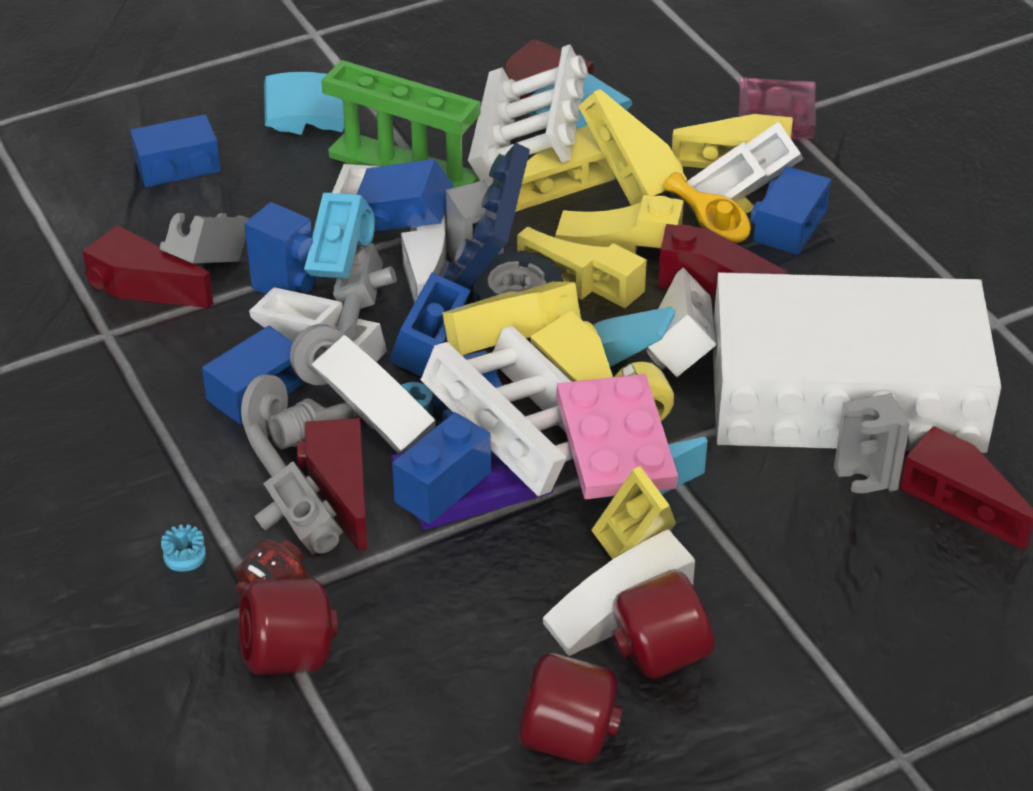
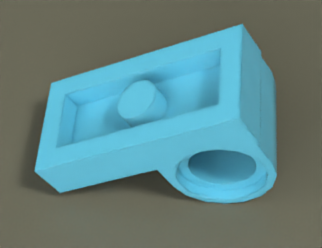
[304,193,375,279]

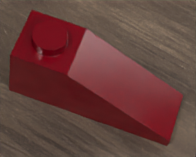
[658,224,787,295]
[83,225,214,308]
[297,418,368,550]
[900,426,1033,550]

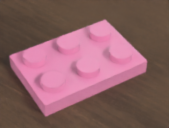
[556,374,678,499]

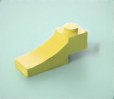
[555,195,684,254]
[517,227,647,308]
[442,281,581,355]

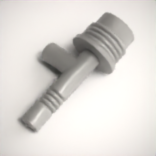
[268,398,359,450]

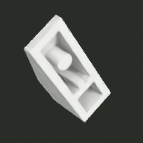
[647,268,717,377]

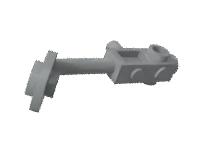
[290,243,397,385]
[241,374,343,554]

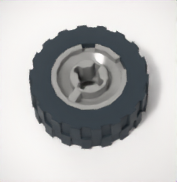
[471,251,563,303]

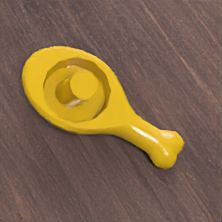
[663,172,751,244]

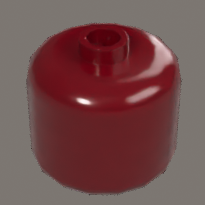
[611,569,716,679]
[239,577,338,675]
[518,653,622,763]

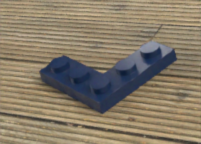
[439,142,530,289]

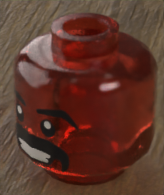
[235,539,307,596]

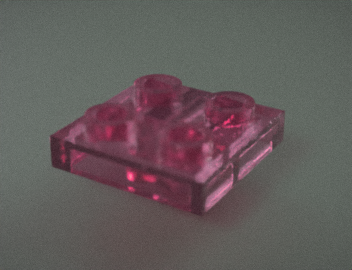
[738,78,815,139]

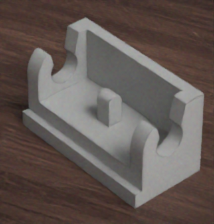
[160,213,250,263]
[834,393,910,493]

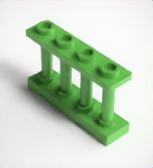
[321,60,481,188]

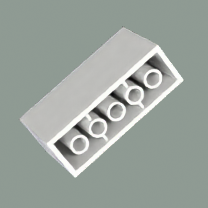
[713,273,1001,453]

